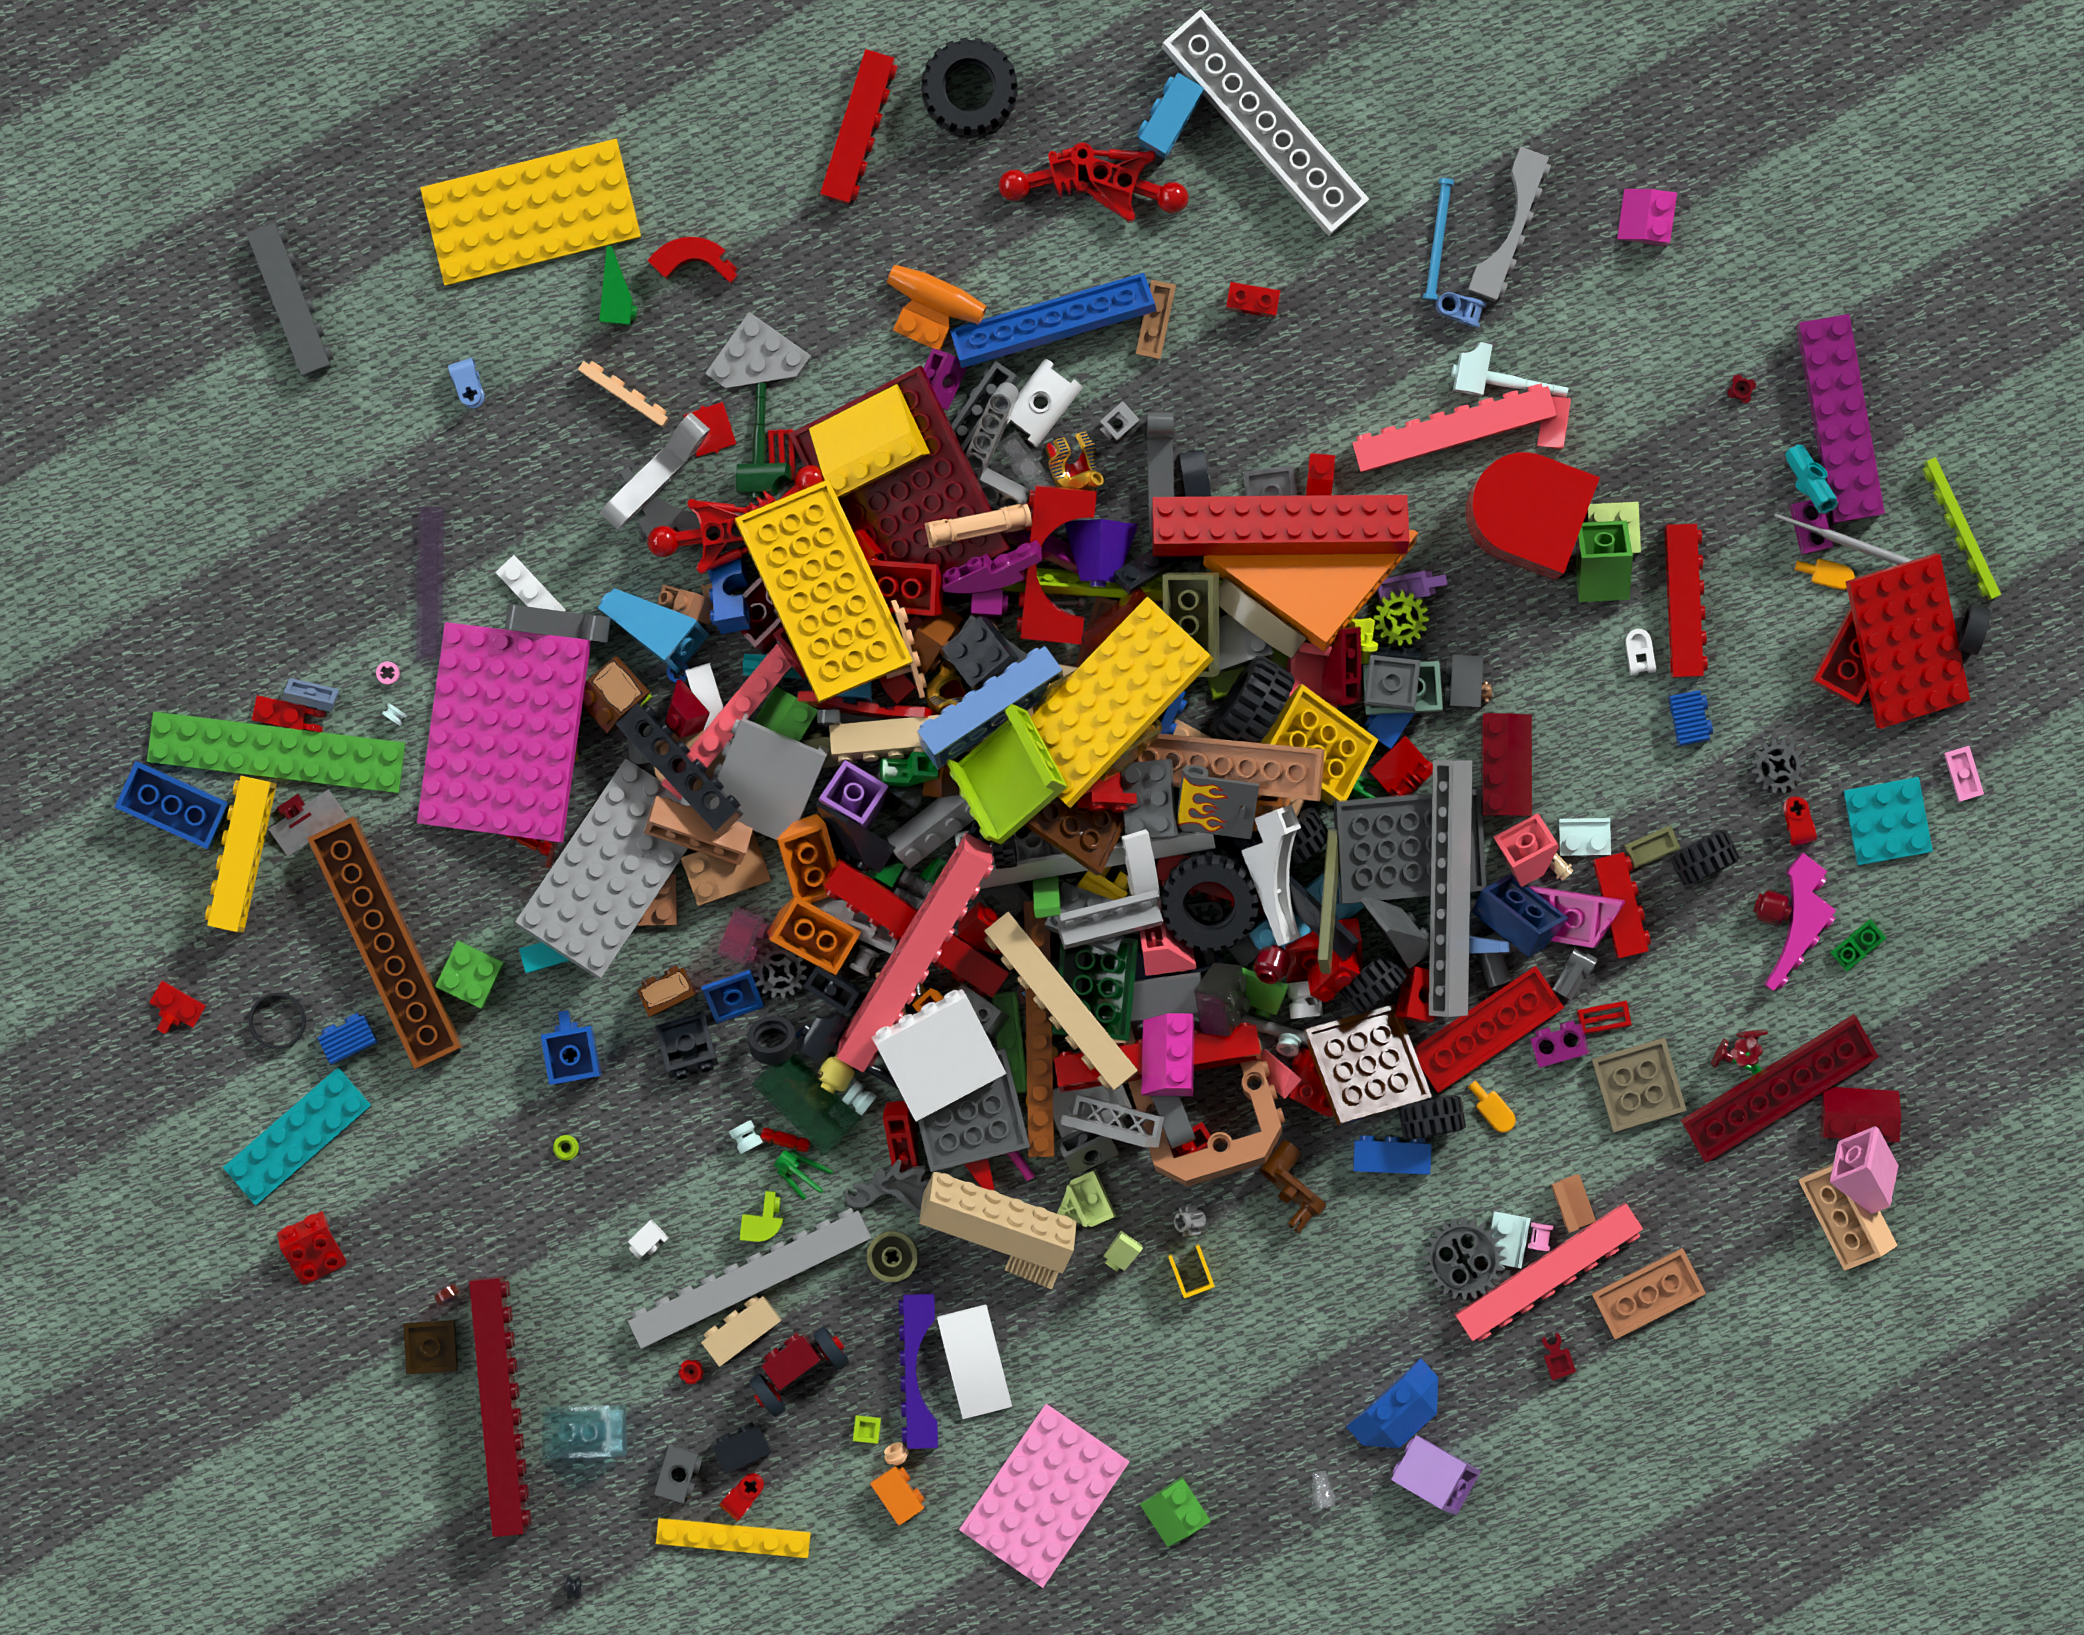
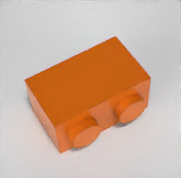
[870,1465,925,1526]

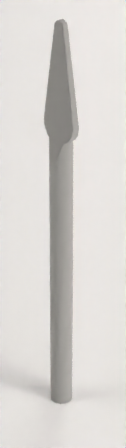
[1774,514,1912,565]

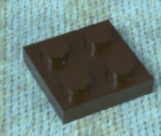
[403,1320,458,1374]

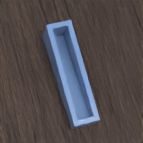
[1469,935,1509,954]

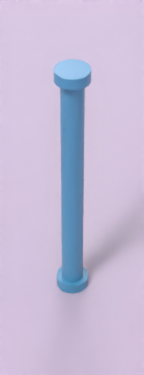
[1423,178,1454,301]

